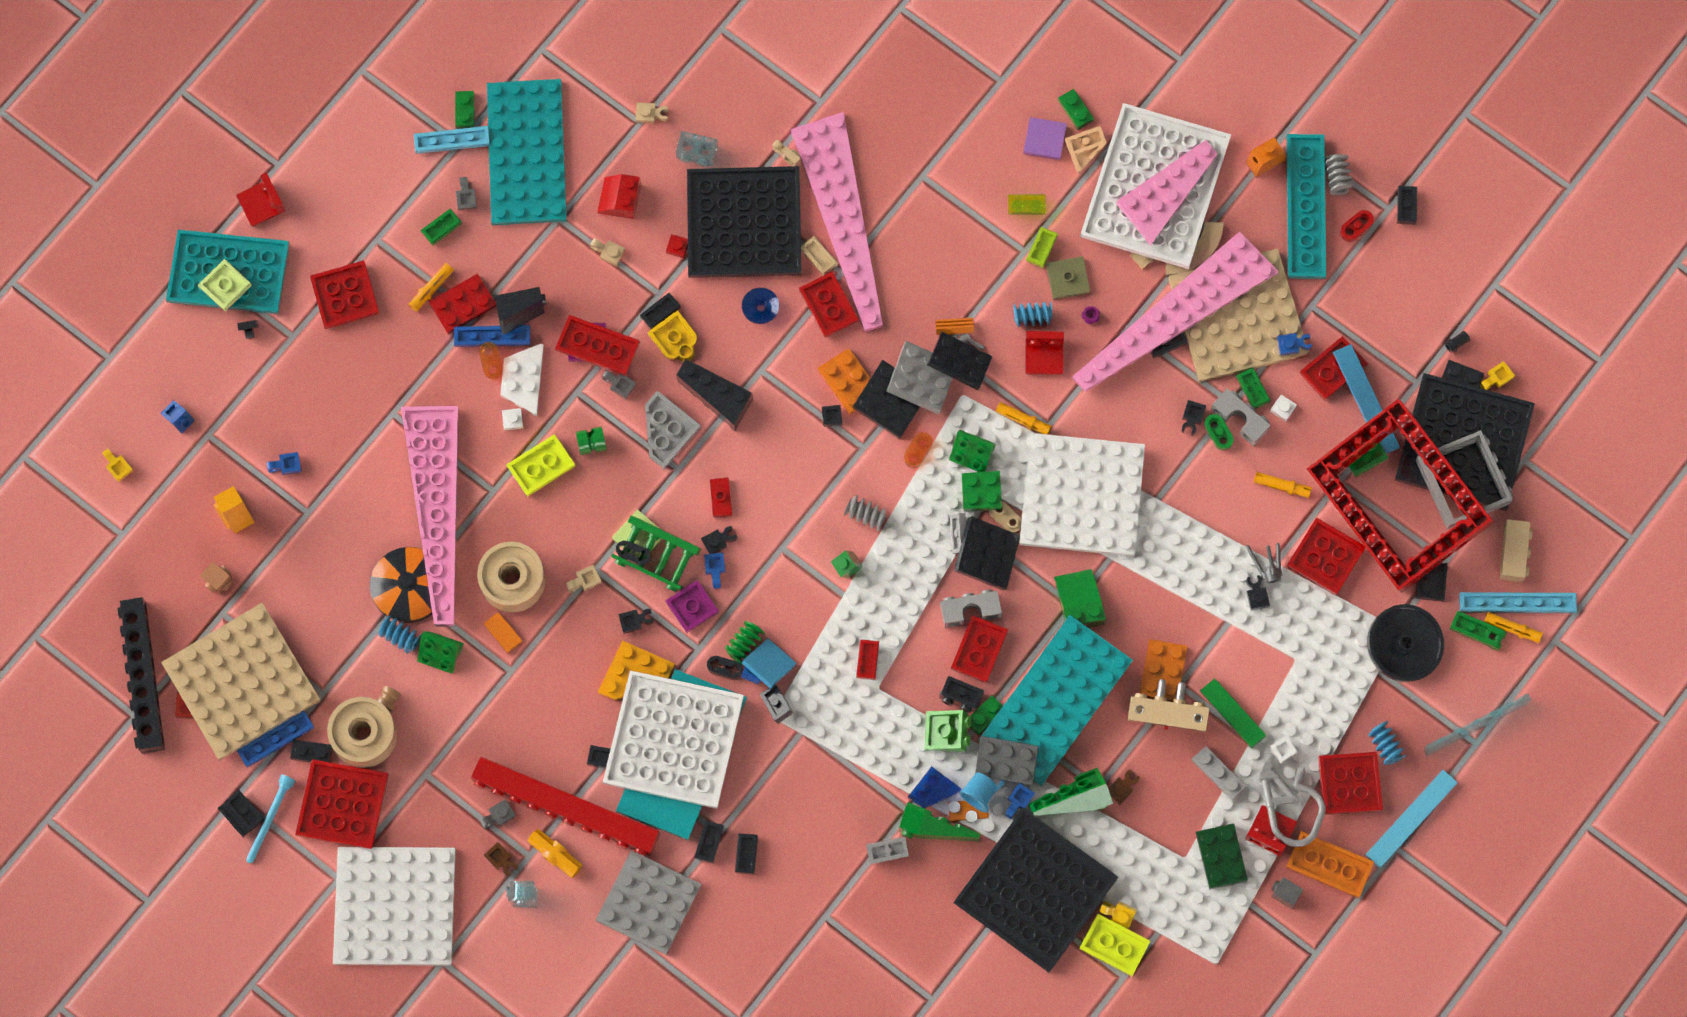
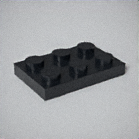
[927,331,993,390]

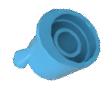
[960,772,1005,813]

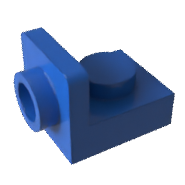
[160,400,195,433]

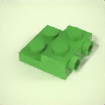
[924,710,971,752]

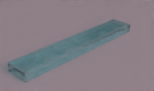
[1424,694,1532,756]

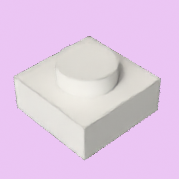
[1270,395,1297,422]
[502,408,523,431]
[1270,736,1297,764]

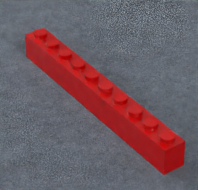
[471,756,660,857]

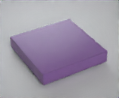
[1023,117,1067,160]

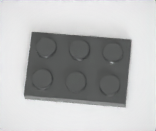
[975,736,1039,785]

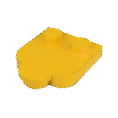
[647,310,697,362]

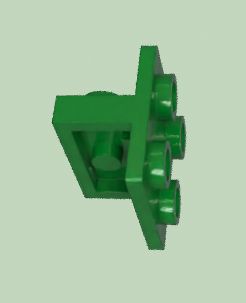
[949,430,996,472]
[417,631,464,674]

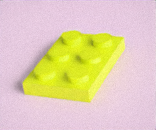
[506,434,576,497]
[1079,914,1150,977]

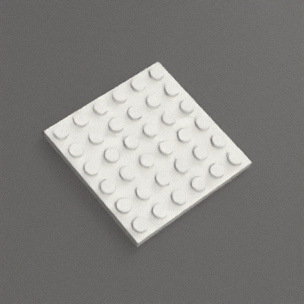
[1019,433,1145,557]
[603,671,744,809]
[333,847,456,966]

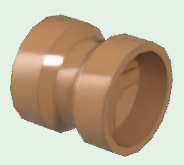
[377,686,401,712]

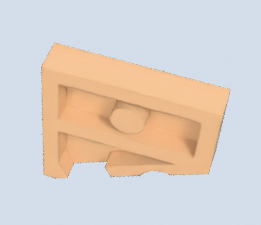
[1065,126,1107,173]

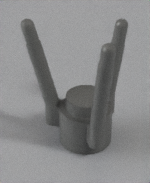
[1246,543,1283,584]

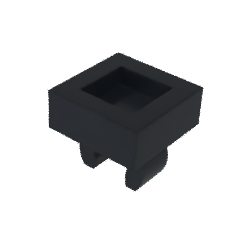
[237,320,259,339]

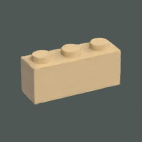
[1499,519,1533,582]

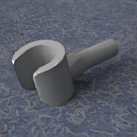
[959,333,985,350]

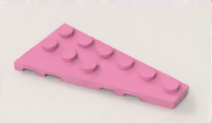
[1116,140,1217,246]

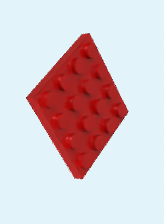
[295,759,389,849]

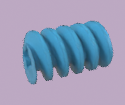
[1013,302,1052,327]
[379,615,421,654]
[1368,721,1407,765]

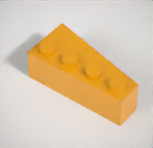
[213,486,255,534]

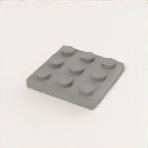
[887,341,952,414]

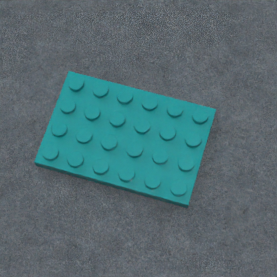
[166,229,290,314]

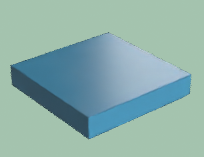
[742,638,796,689]

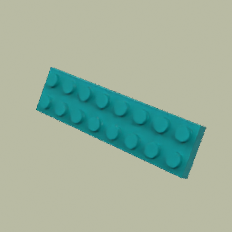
[1286,134,1326,279]

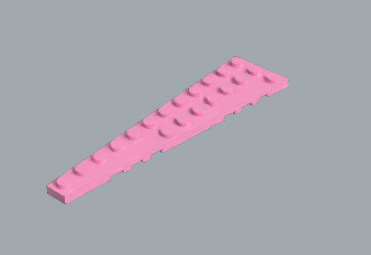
[791,112,883,332]
[1072,231,1279,392]
[401,406,459,627]

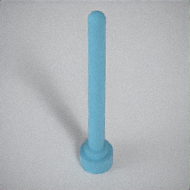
[246,774,295,863]

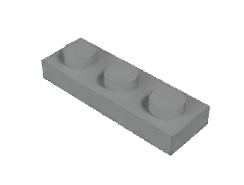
[1192,746,1247,802]

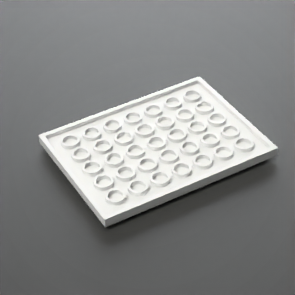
[1080,103,1231,269]

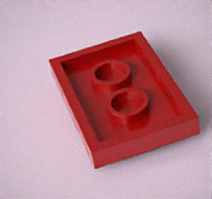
[799,271,858,338]
[428,273,497,334]
[1300,336,1368,401]
[951,615,1008,683]

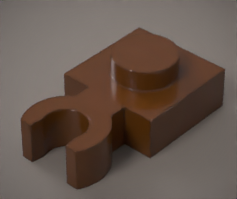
[1108,769,1140,805]
[484,842,518,878]

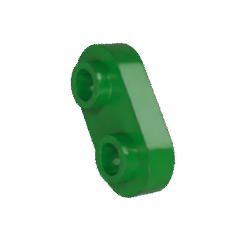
[1204,414,1233,451]

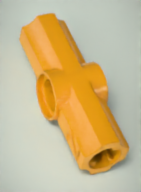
[527,828,583,879]

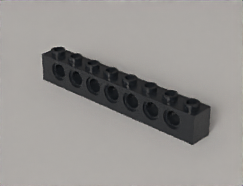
[118,597,165,754]

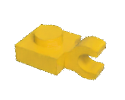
[1480,361,1515,390]
[102,449,133,483]
[1099,901,1137,929]

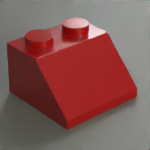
[597,174,641,219]

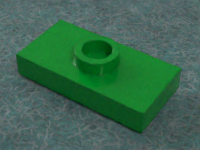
[420,208,462,246]
[1236,368,1271,409]

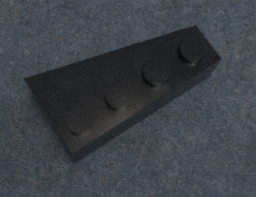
[676,359,753,431]

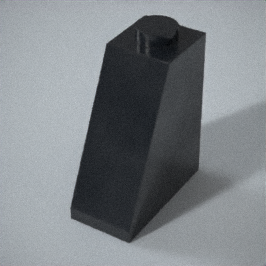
[495,287,547,335]

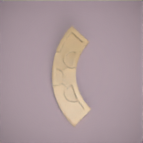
[1165,222,1223,276]

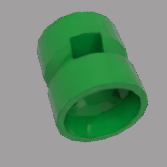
[576,426,607,455]

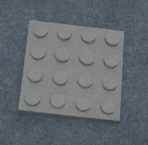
[596,850,702,955]

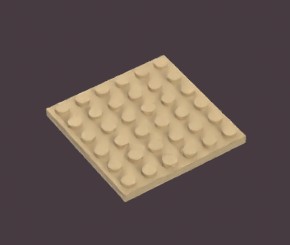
[1168,249,1309,383]
[161,603,321,761]

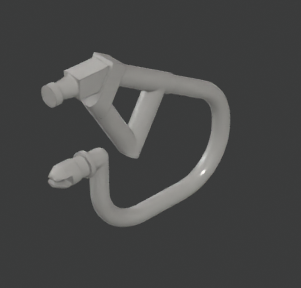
[1258,754,1326,847]

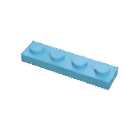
[414,126,490,154]

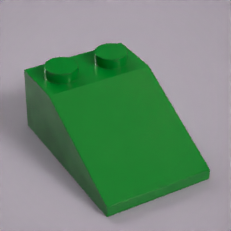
[1054,569,1106,628]

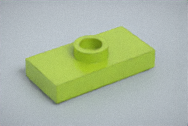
[1026,227,1058,268]

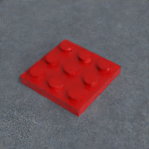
[310,260,380,329]
[1286,517,1366,596]
[1318,752,1383,815]

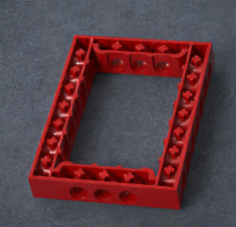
[1307,398,1495,593]

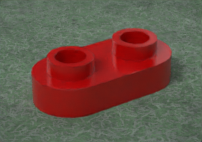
[1340,210,1374,242]

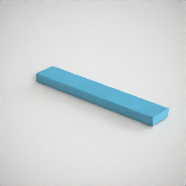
[1459,592,1577,613]
[1365,770,1458,869]

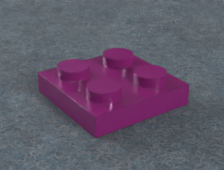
[665,580,719,633]

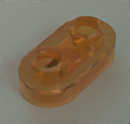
[479,342,503,379]
[904,432,933,468]

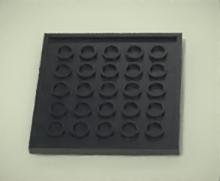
[687,166,802,278]
[1394,373,1535,511]
[953,808,1119,973]

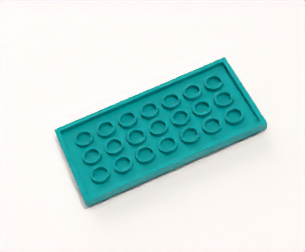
[487,79,567,225]
[978,615,1133,787]

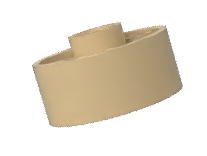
[477,542,546,612]
[327,697,397,768]

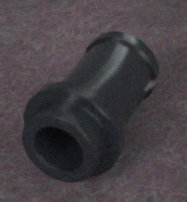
[1445,331,1470,353]

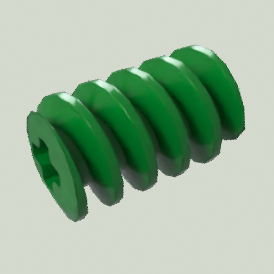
[725,621,765,665]

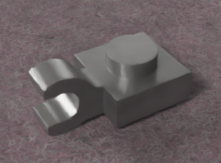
[456,177,477,211]
[602,370,636,400]
[480,799,516,830]

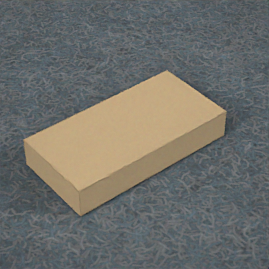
[801,236,838,276]

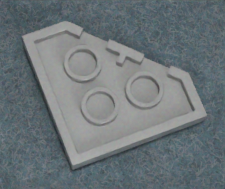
[645,391,701,469]

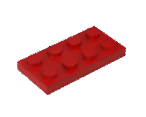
[555,315,640,376]

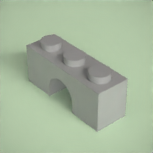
[1211,389,1270,447]
[940,589,1002,628]

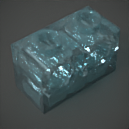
[676,131,718,167]
[506,881,537,908]

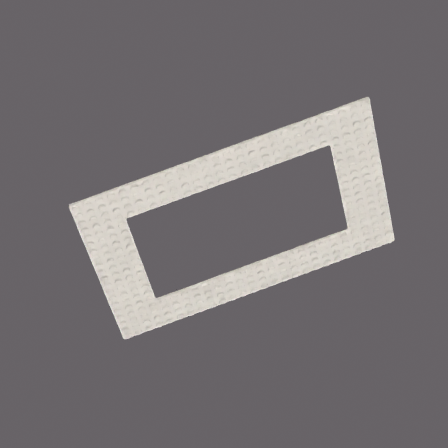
[781,395,1379,964]

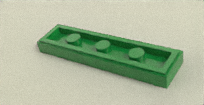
[1200,678,1266,749]

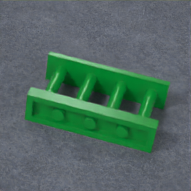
[611,515,702,592]

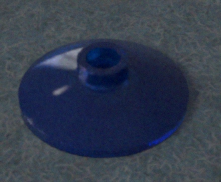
[742,288,779,324]

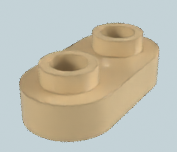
[990,501,1022,534]

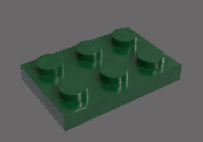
[1195,823,1248,890]

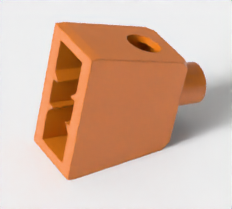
[1246,137,1286,177]

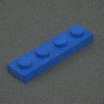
[454,325,530,347]
[237,711,314,768]

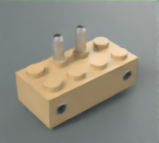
[1127,679,1209,732]

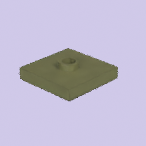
[1046,256,1090,300]

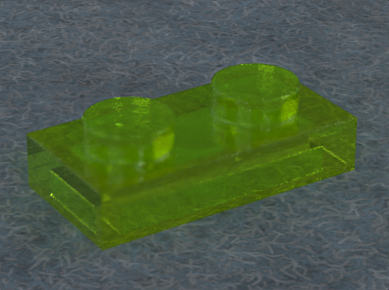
[1008,194,1046,215]

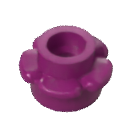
[1081,306,1100,324]

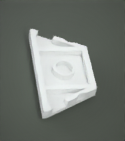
[500,344,544,416]

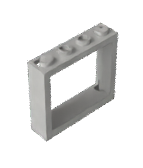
[1416,430,1514,530]

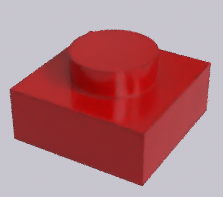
[666,234,688,258]

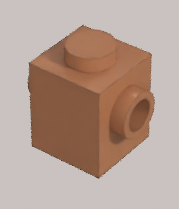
[200,561,233,594]

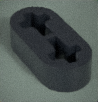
[616,540,652,565]
[707,656,743,680]

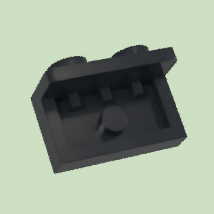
[939,676,984,713]

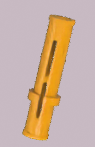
[408,263,454,312]
[996,402,1052,435]
[1253,471,1312,499]
[1484,612,1543,644]

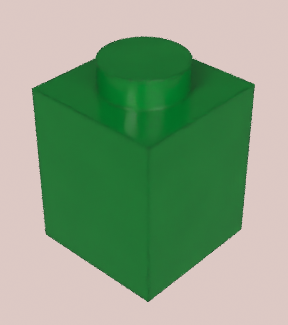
[830,550,863,578]

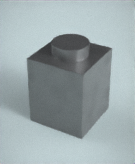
[1271,877,1303,909]

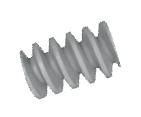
[1325,154,1353,196]
[844,495,886,532]

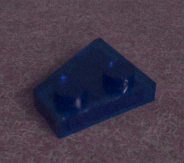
[908,766,961,809]

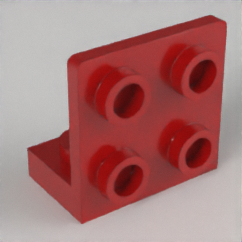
[236,172,285,227]
[1025,331,1064,375]
[1245,805,1297,857]

